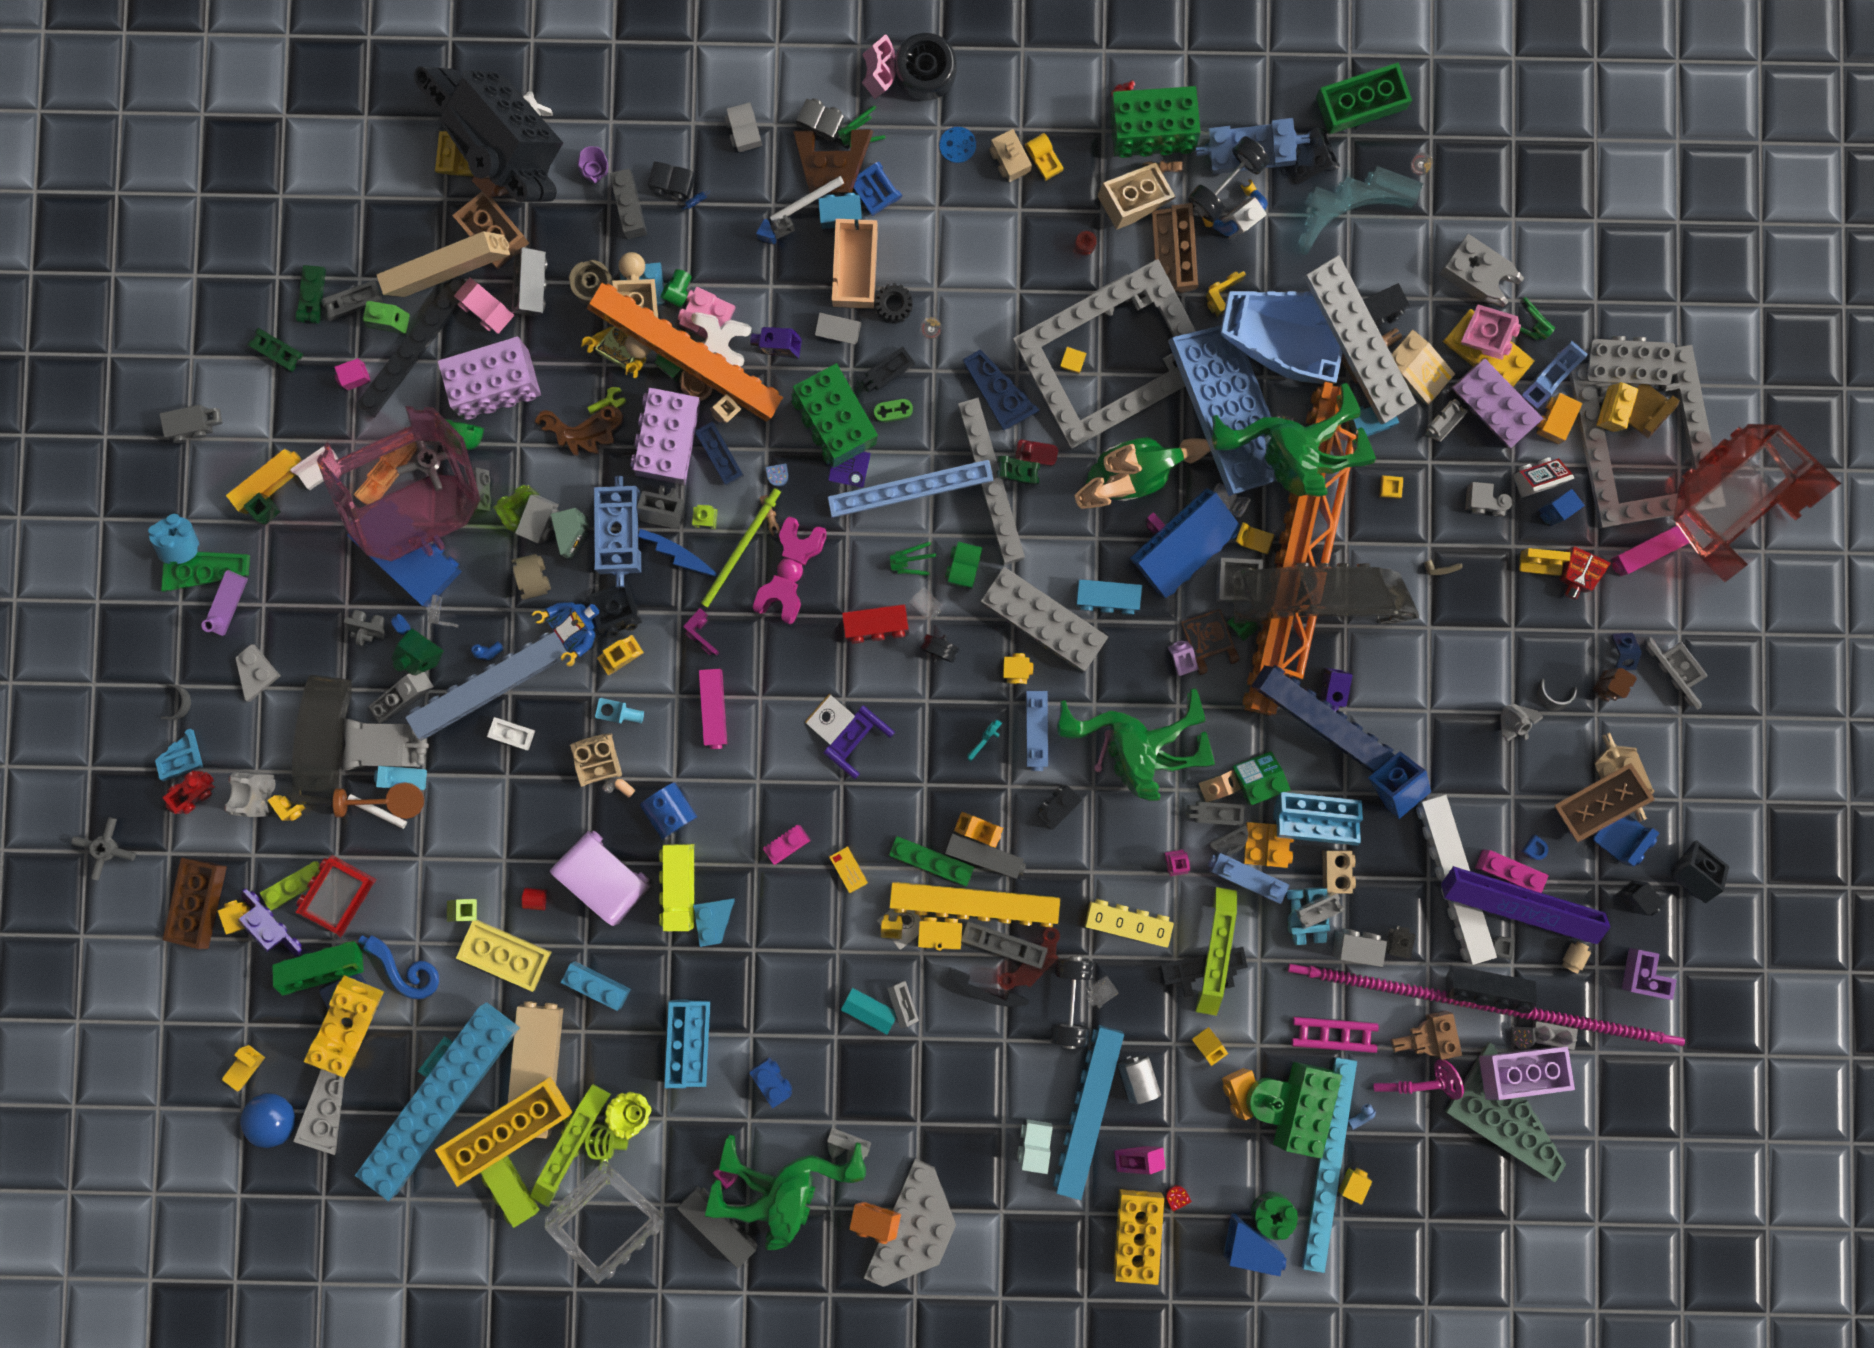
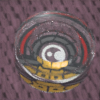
[1411,153,1433,175]
[921,317,941,339]

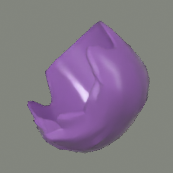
[577,146,609,183]

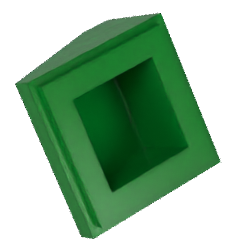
[1227,609,1258,641]

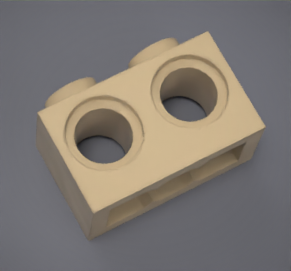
[1322,850,1356,894]

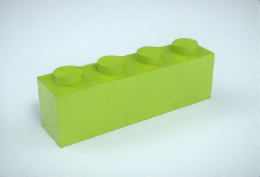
[480,1155,540,1228]

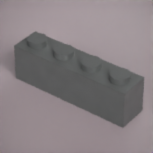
[677,1186,758,1269]

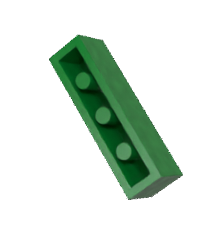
[273,941,364,996]

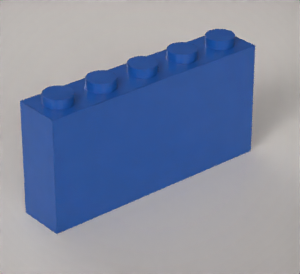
[1130,488,1241,598]
[347,499,462,608]

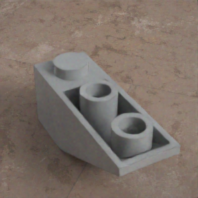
[368,672,434,724]

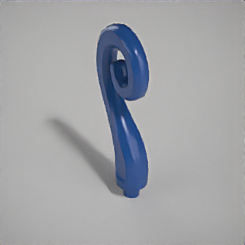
[358,935,439,999]

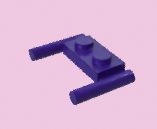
[823,705,895,780]

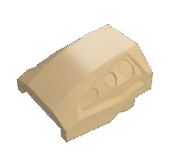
[570,733,622,787]

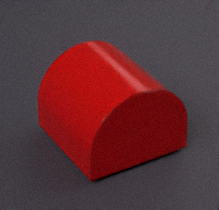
[522,888,547,911]

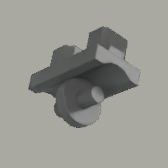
[343,610,386,646]

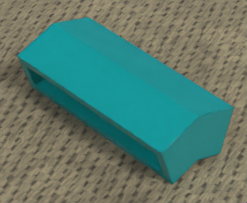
[841,988,897,1035]

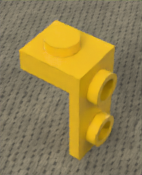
[1206,271,1246,317]

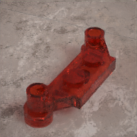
[999,927,1060,990]

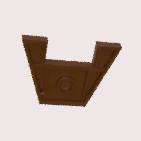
[794,129,874,194]

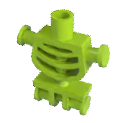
[561,1114,629,1170]

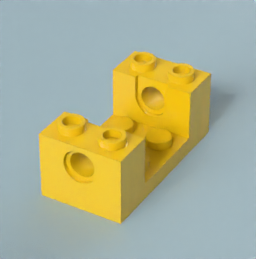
[304,975,384,1078]

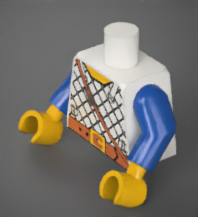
[1202,179,1268,238]

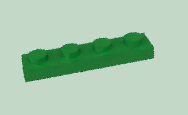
[889,836,974,886]

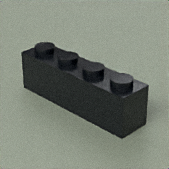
[1446,965,1537,1014]

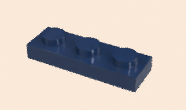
[695,421,744,486]

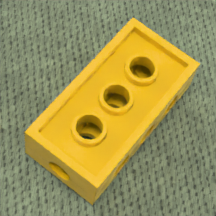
[1113,1189,1164,1285]

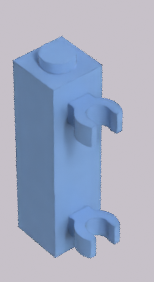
[1026,691,1048,771]
[1208,852,1289,904]

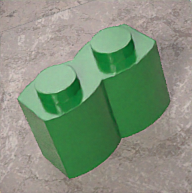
[945,542,982,590]

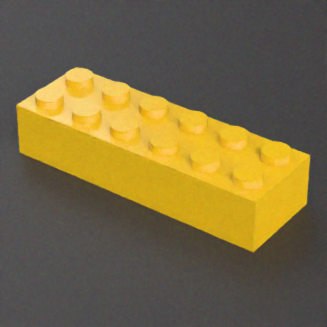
[435,1076,573,1187]

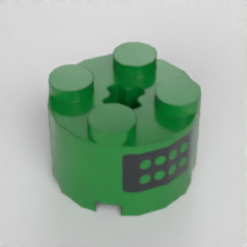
[1251,1191,1298,1240]

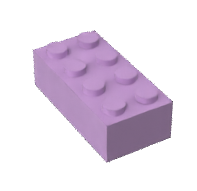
[1451,358,1543,448]
[1479,1047,1575,1100]

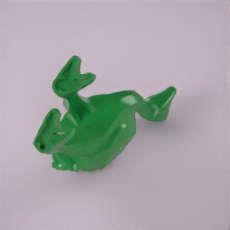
[1212,383,1376,497]
[1057,688,1215,801]
[705,1134,866,1250]

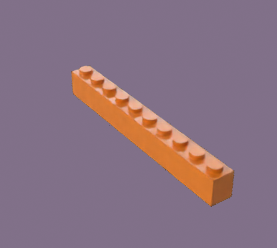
[586,283,783,422]

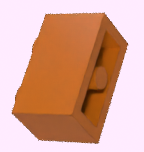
[849,1202,901,1244]

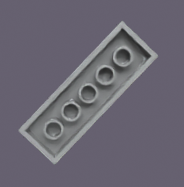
[980,567,1108,673]

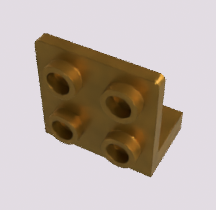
[1628,384,1680,439]

